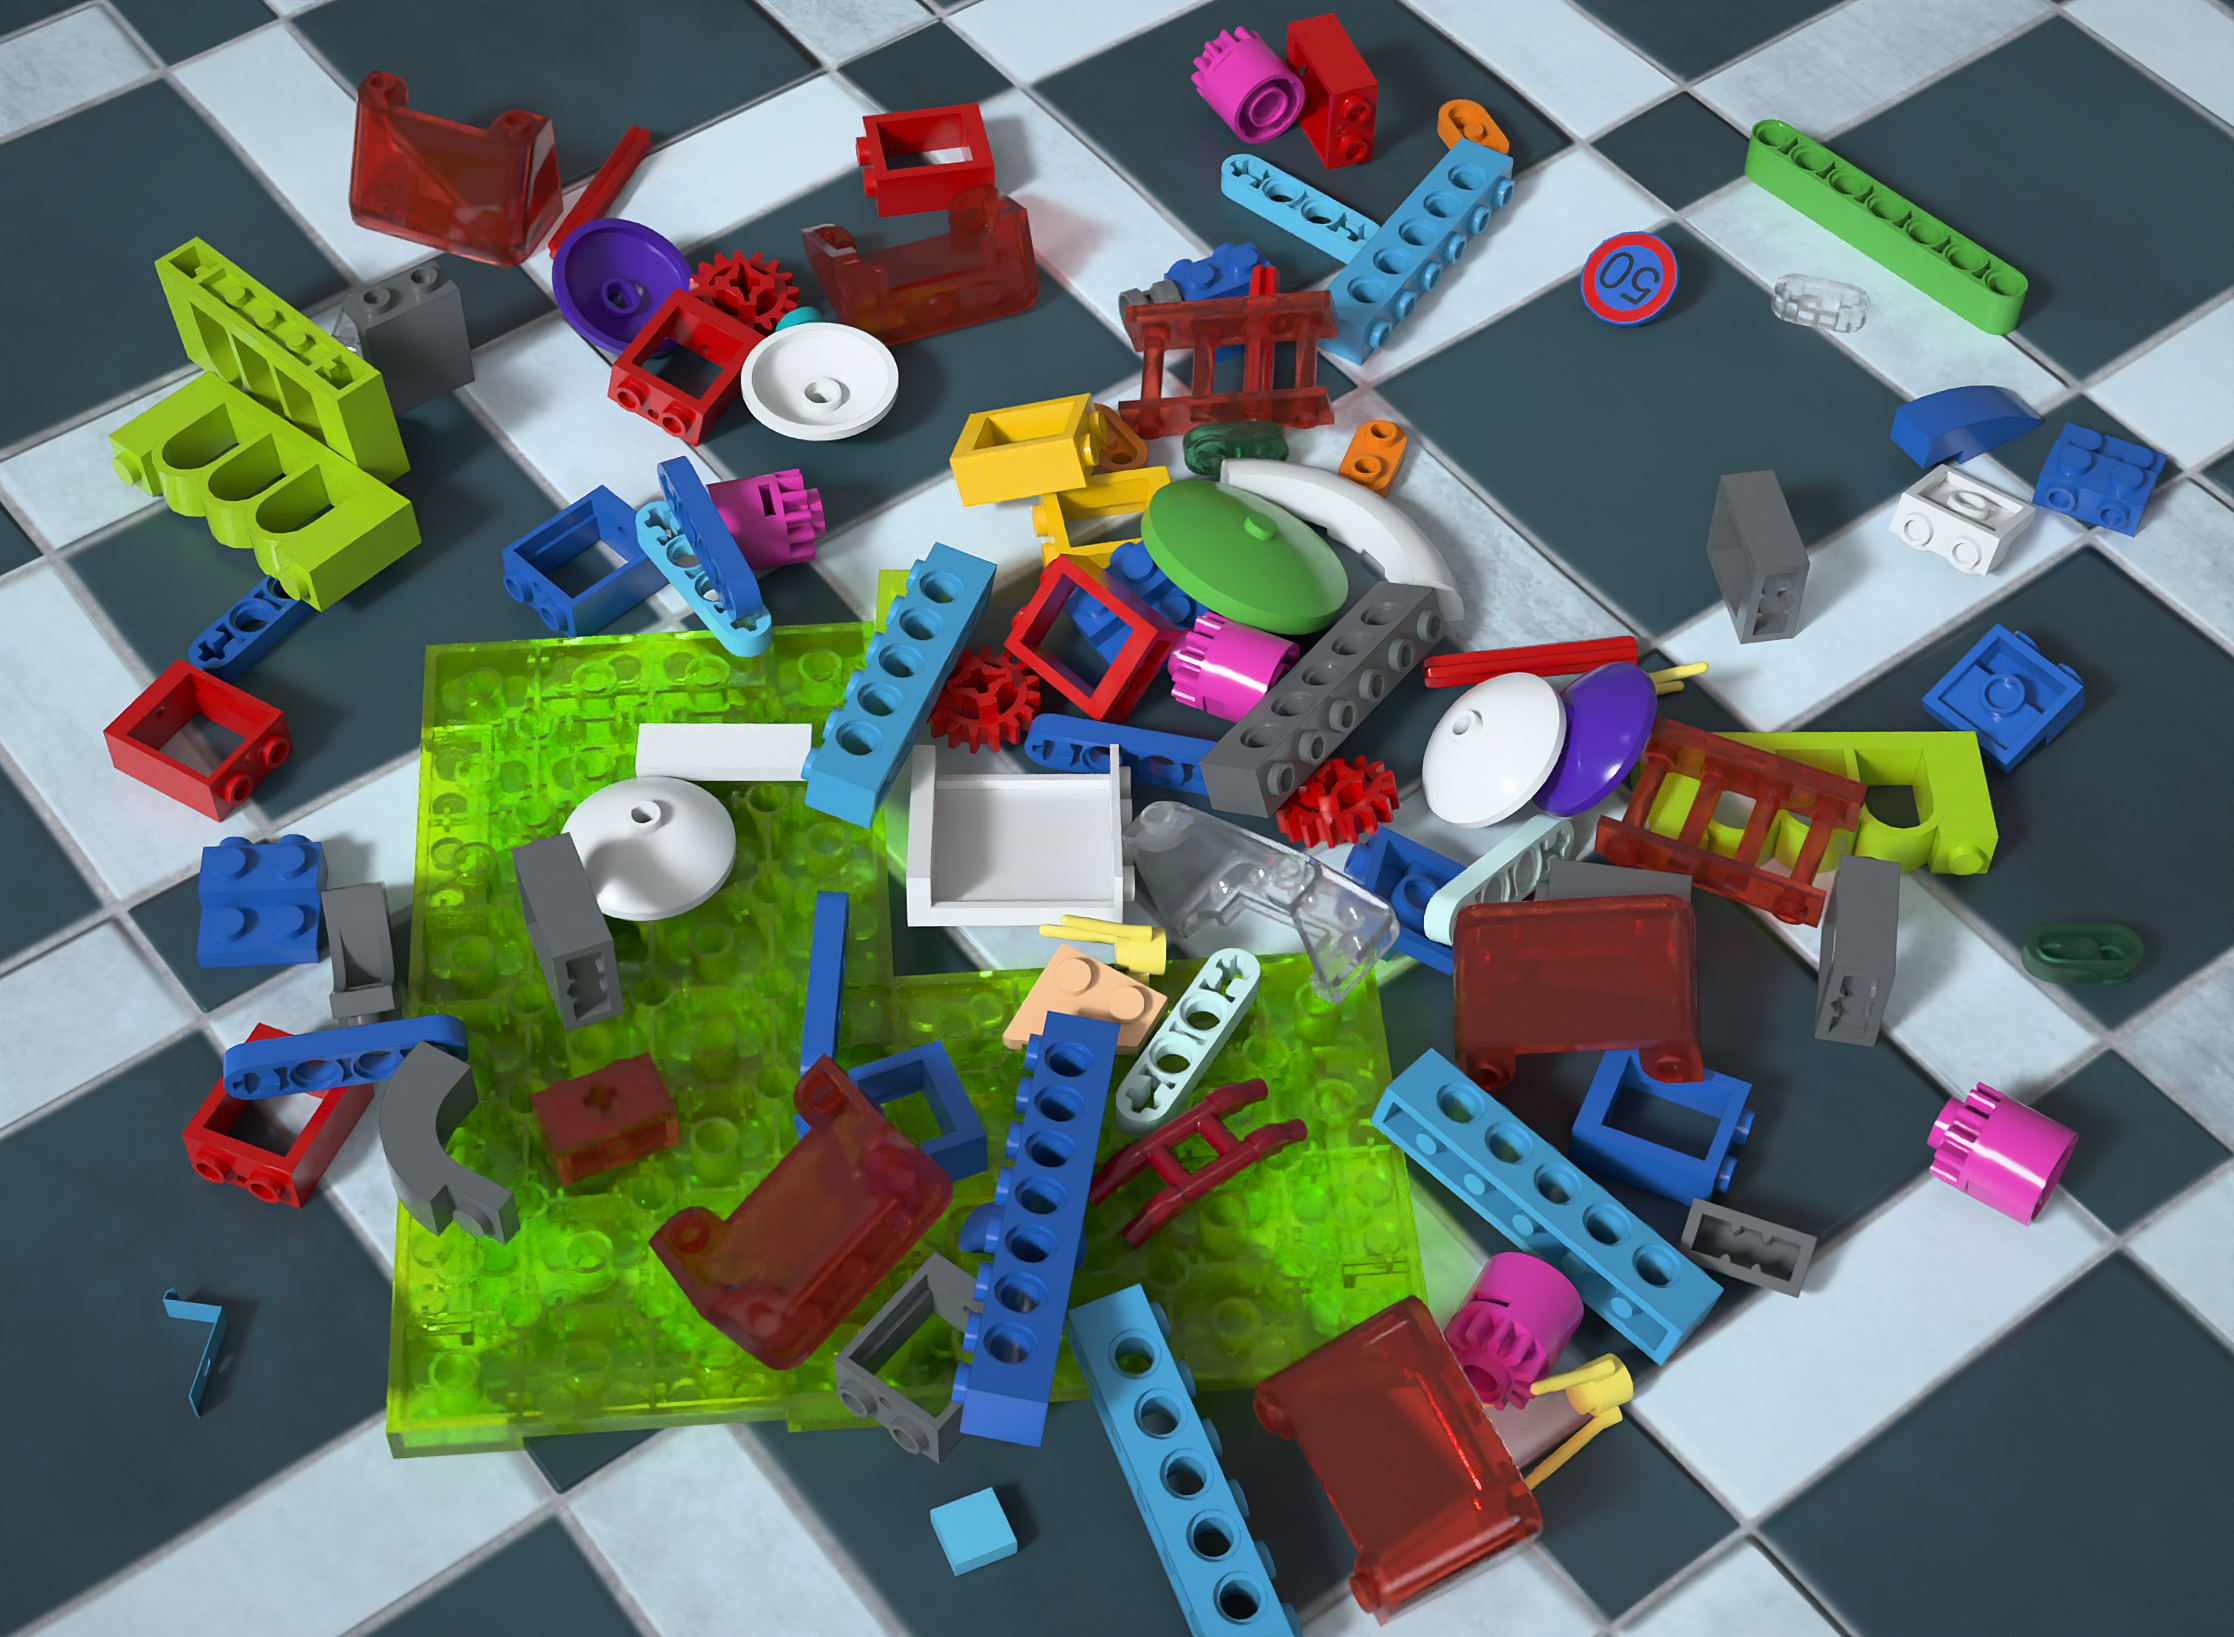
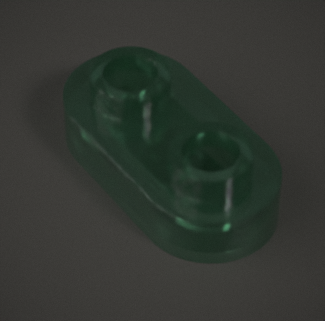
[1182,420,1289,476]
[2021,922,2144,984]

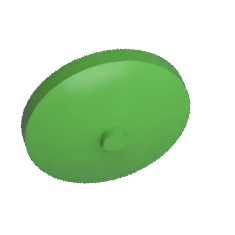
[1141,479,1348,635]

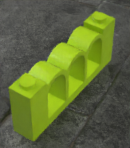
[154,237,411,486]
[108,371,422,612]
[1629,731,1999,875]

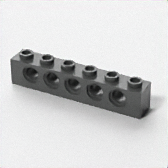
[1199,581,1446,818]

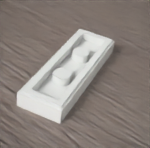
[635,724,813,781]

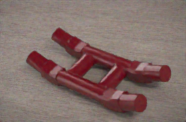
[1088,1077,1308,1251]

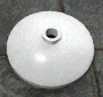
[741,323,899,441]
[1422,672,1566,829]
[561,776,737,921]

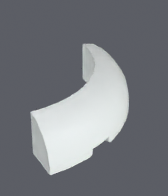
[1220,458,1465,622]

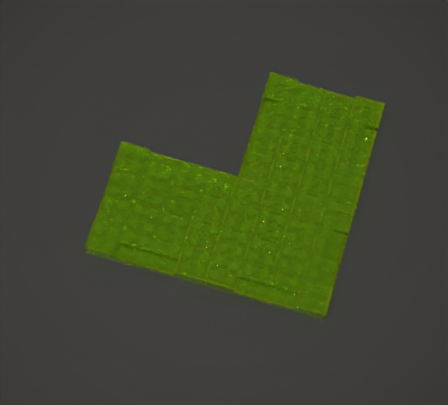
[385,621,1438,1459]

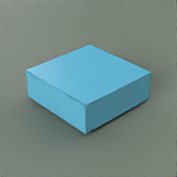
[930,1487,1017,1576]

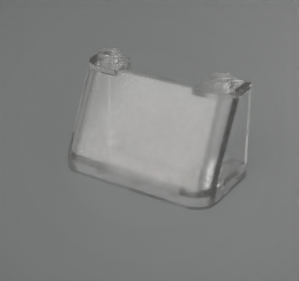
[1121,801,1400,1005]

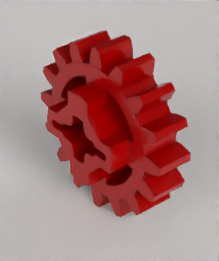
[688,250,799,338]
[926,645,1041,754]
[1275,756,1400,849]

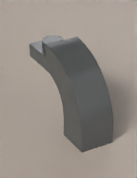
[321,880,403,1029]
[379,1040,521,1246]

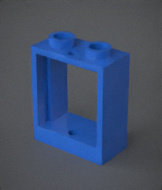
[501,484,676,645]
[1567,1036,1756,1207]
[793,1040,988,1220]

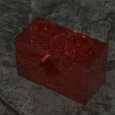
[530,1052,681,1187]

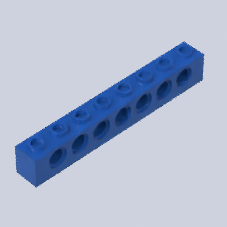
[951,1010,1121,1448]

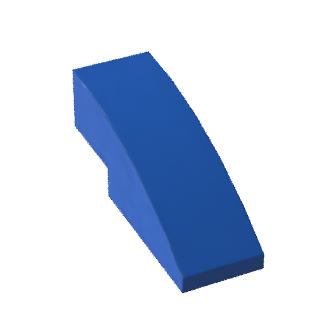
[1890,385,2042,469]

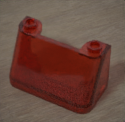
[348,69,564,267]
[801,183,1039,347]
[1452,894,1704,1091]
[647,1053,953,1370]
[1253,1295,1543,1627]

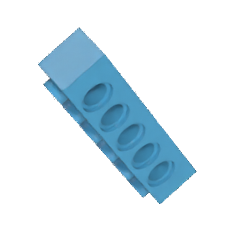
[1308,137,1515,366]
[801,542,997,829]
[1370,1047,1724,1366]
[1064,1284,1303,1637]

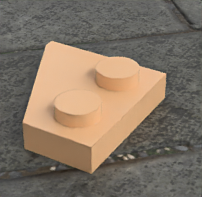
[1002,942,1168,1056]

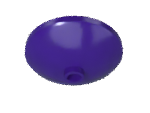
[551,218,694,358]
[1531,662,1657,817]

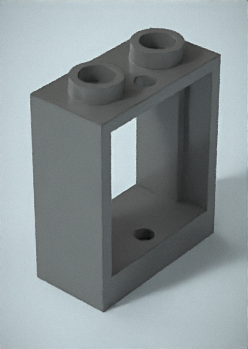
[1706,469,1810,644]
[511,832,624,1031]
[1814,854,1901,1047]
[834,1252,985,1464]

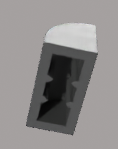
[1677,1198,1817,1299]

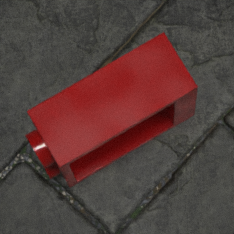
[1286,13,1378,171]
[855,103,995,218]
[607,287,766,447]
[1003,553,1183,724]
[103,659,293,823]
[181,1022,375,1209]

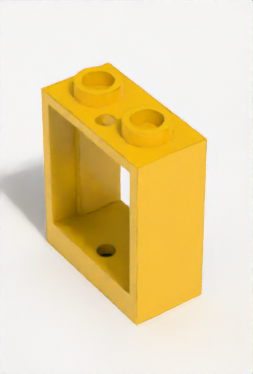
[949,393,1108,508]
[1031,465,1171,569]

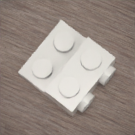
[1889,464,2037,576]

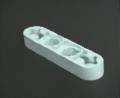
[1424,814,1574,948]
[1115,948,1260,1139]

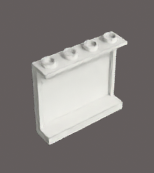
[906,744,1135,926]

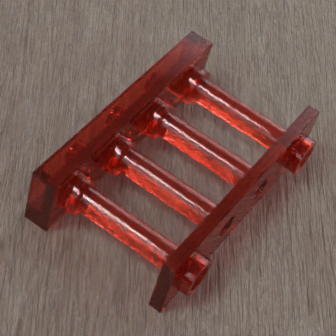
[1118,290,1339,440]
[1594,715,1868,929]

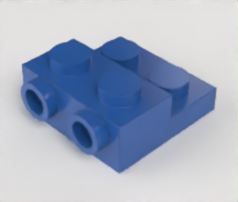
[1164,242,1302,365]
[2031,422,2168,537]
[1063,540,1211,676]
[1921,623,2085,774]
[1331,825,1468,976]
[196,834,328,968]

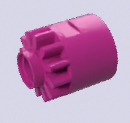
[1191,26,1305,144]
[705,469,826,571]
[1168,611,1300,724]
[1927,1081,2079,1227]
[1435,1252,1584,1411]

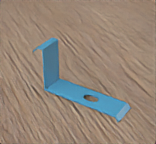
[163,1287,228,1419]

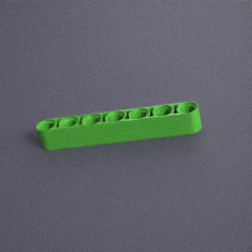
[1744,119,2028,335]

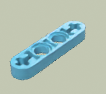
[1221,154,1380,264]
[636,501,773,657]

